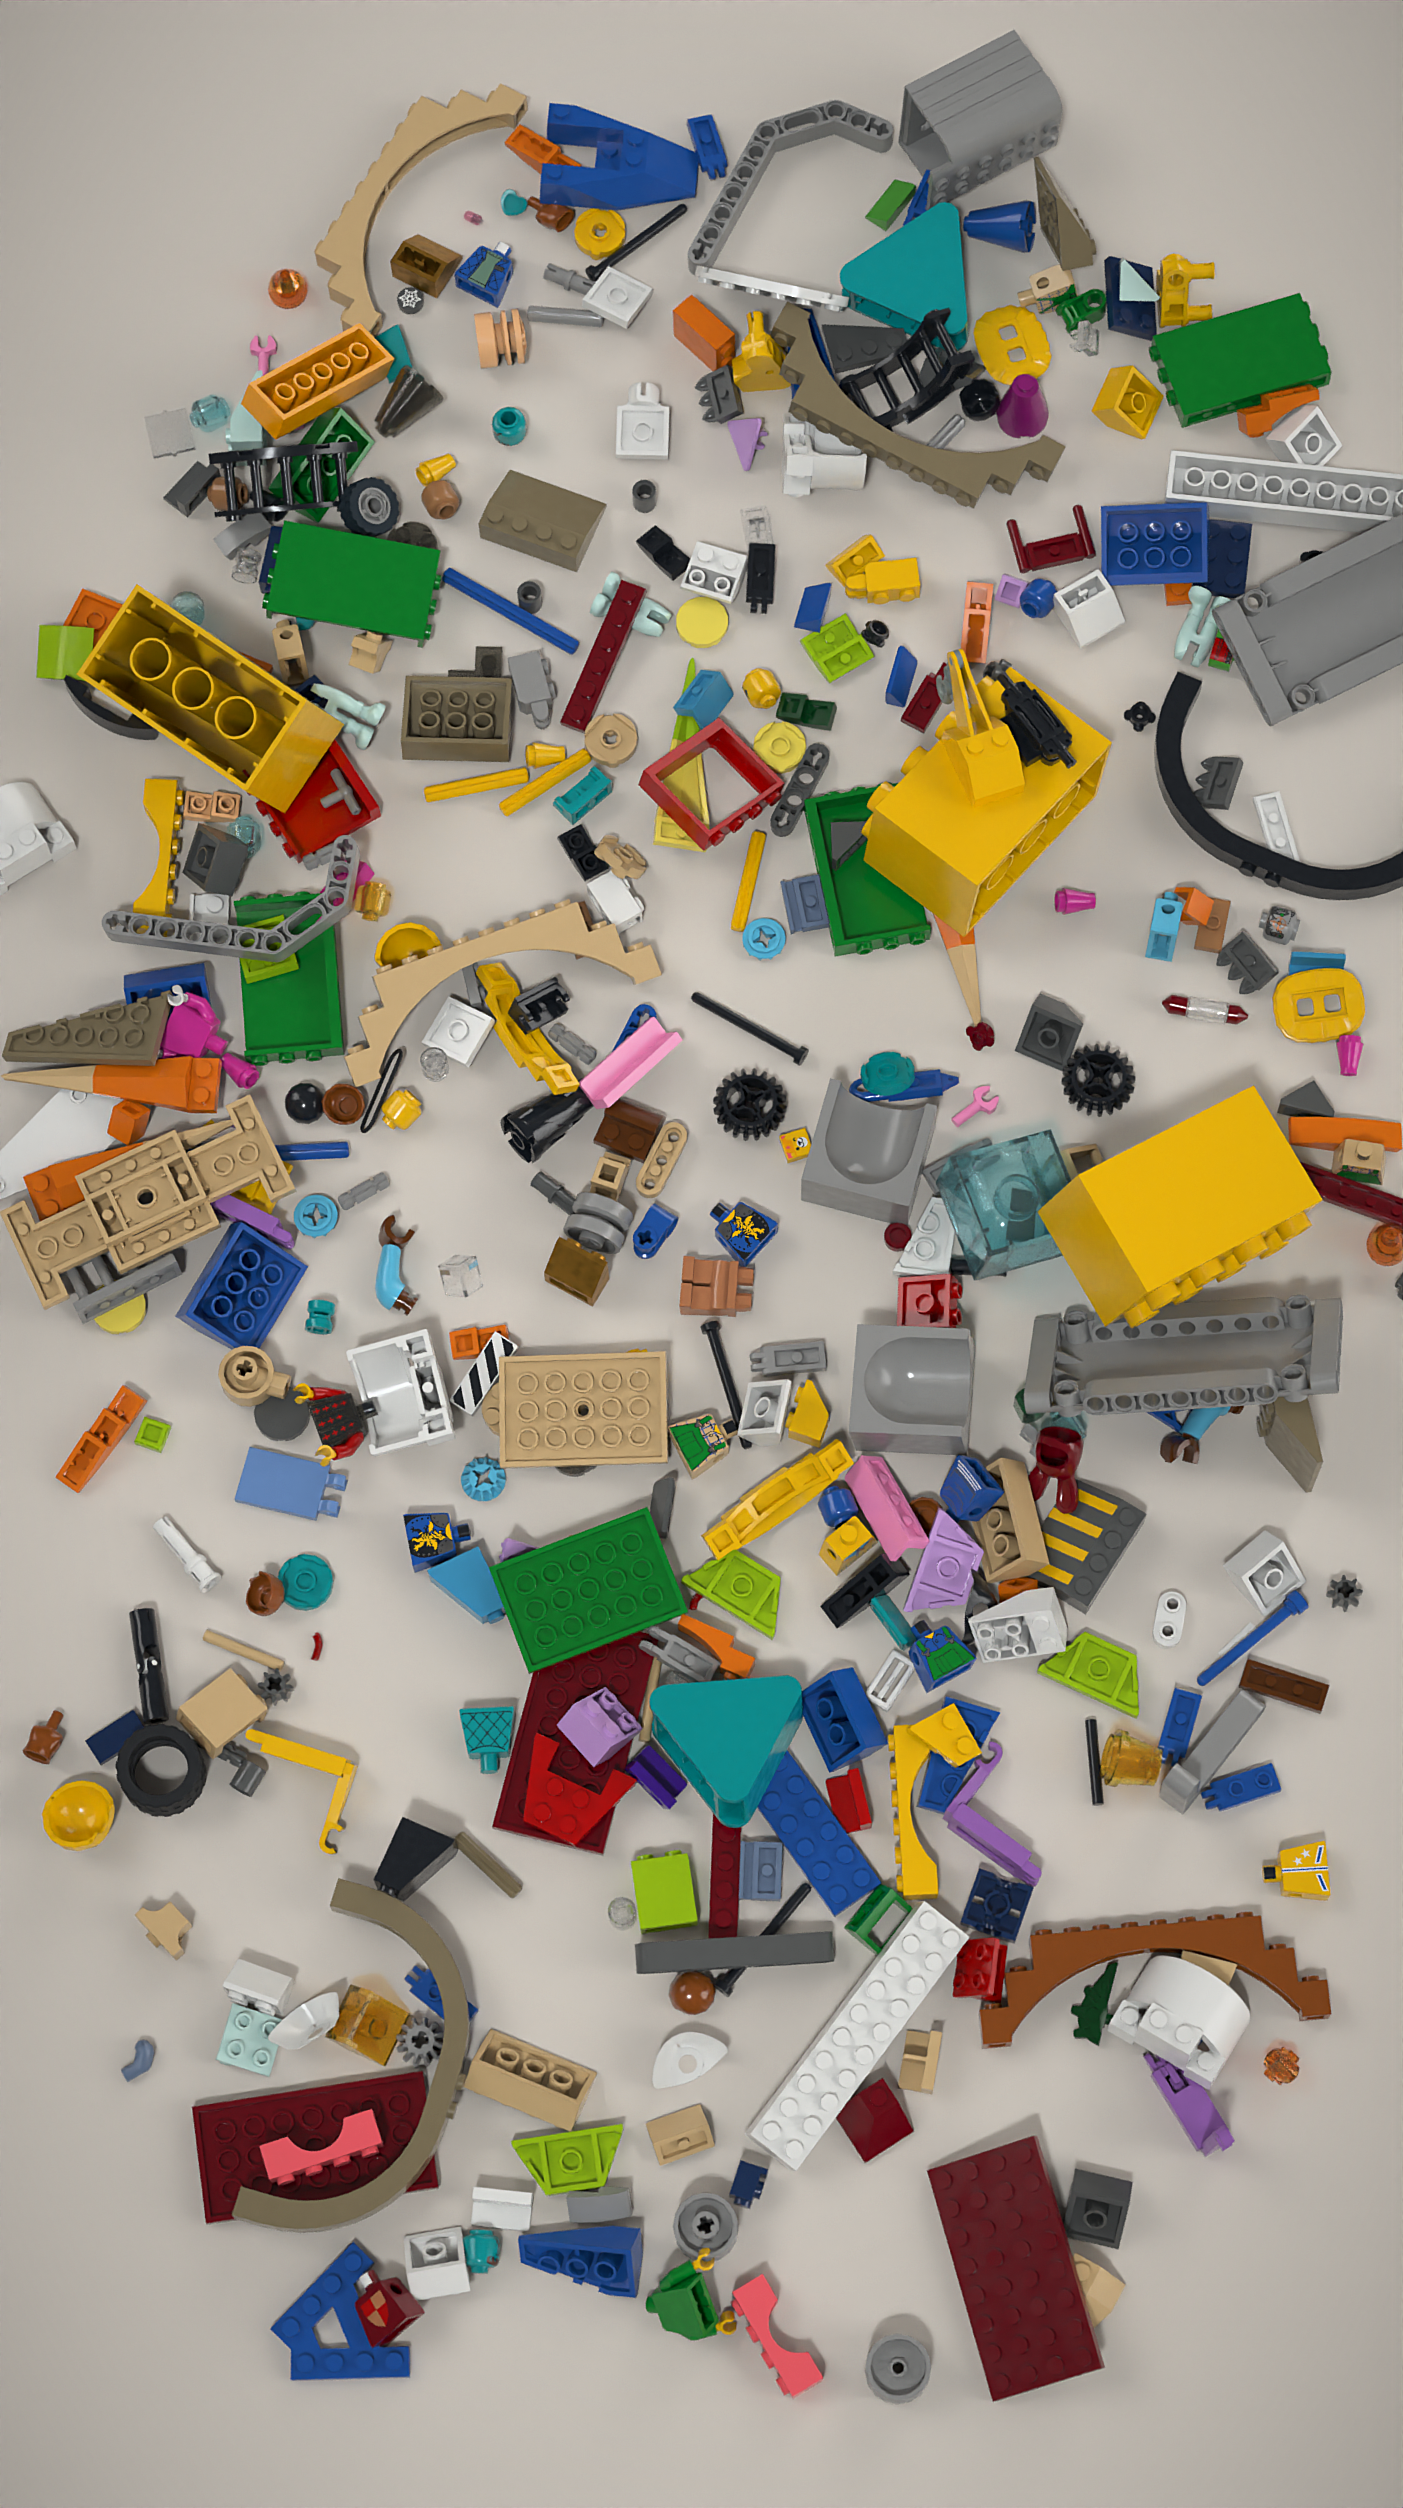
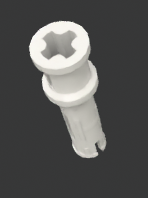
[153,1516,221,1593]

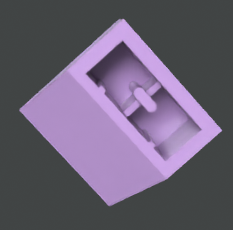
[557,1687,643,1767]

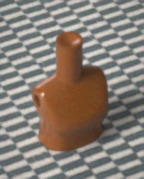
[527,196,574,232]
[23,1711,63,1764]

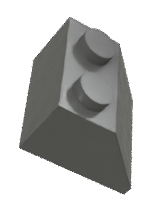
[182,823,249,896]
[1063,2169,1133,2249]

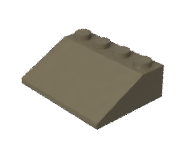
[1034,157,1096,271]
[478,470,607,572]
[401,676,512,762]
[1256,1397,1323,1493]

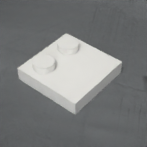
[582,266,653,329]
[421,996,496,1068]

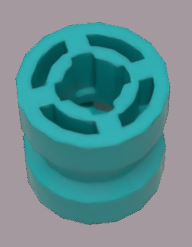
[305,1300,335,1335]

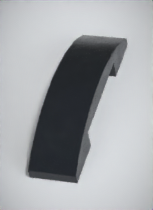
[64,675,159,740]

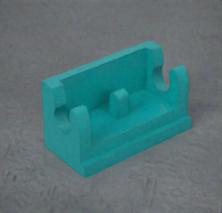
[553,766,612,825]

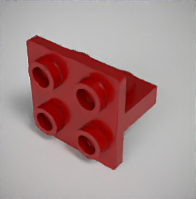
[953,1937,1008,2003]

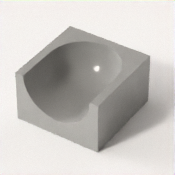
[801,1078,937,1226]
[849,1324,975,1456]

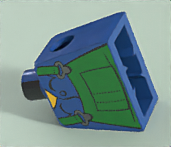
[908,1620,977,1693]

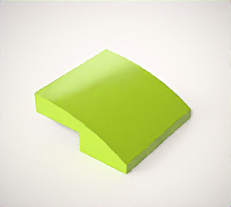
[800,613,875,684]
[36,625,94,681]
[240,915,299,984]

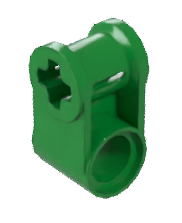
[1055,289,1106,334]

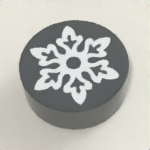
[397,287,424,314]

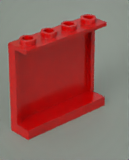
[242,739,381,864]

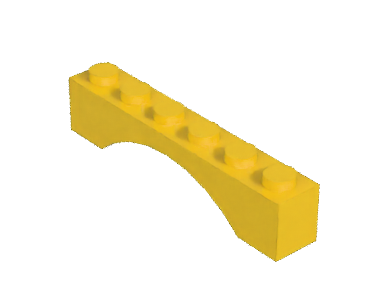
[132,779,184,937]
[888,1725,938,1900]

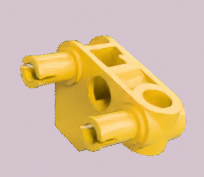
[1156,254,1215,328]
[732,311,791,392]

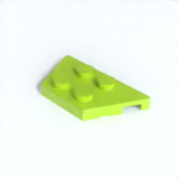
[681,1550,781,1640]
[1037,1632,1139,1719]
[511,2124,623,2197]

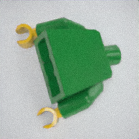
[645,2248,736,2341]

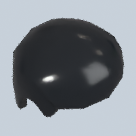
[959,379,1000,421]
[285,1083,324,1124]

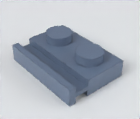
[780,874,829,934]
[739,1841,782,1902]

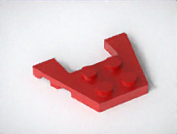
[523,1733,637,1847]

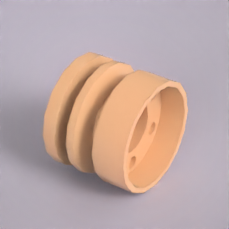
[474,309,527,369]

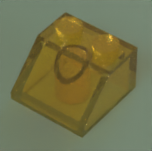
[325,1984,410,2067]

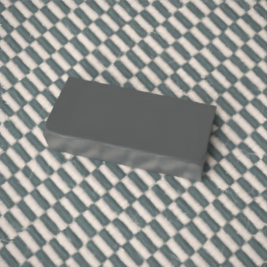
[650,1478,675,1539]

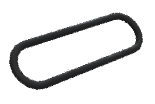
[360,1049,403,1133]

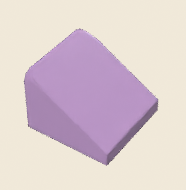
[994,574,1030,608]

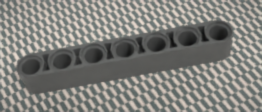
[635,1932,834,1974]

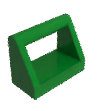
[844,1884,913,1956]

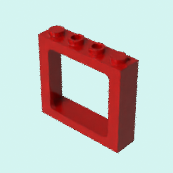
[638,718,785,851]

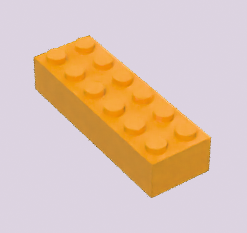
[241,323,394,440]

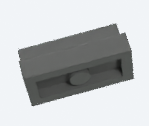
[163,461,221,517]

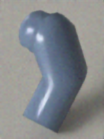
[121,2040,154,2082]

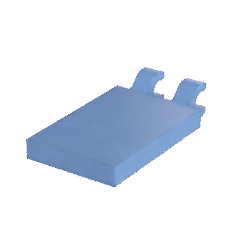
[235,1447,348,1521]

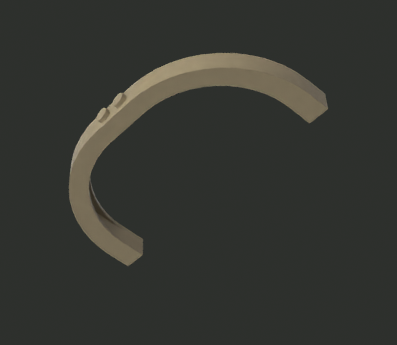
[232,1878,470,2233]

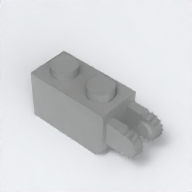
[508,651,556,730]

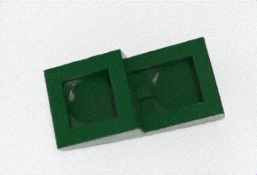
[776,692,837,731]

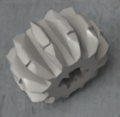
[396,2017,444,2067]

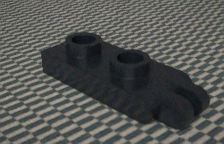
[746,543,776,614]

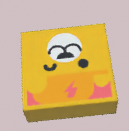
[779,1128,811,1163]

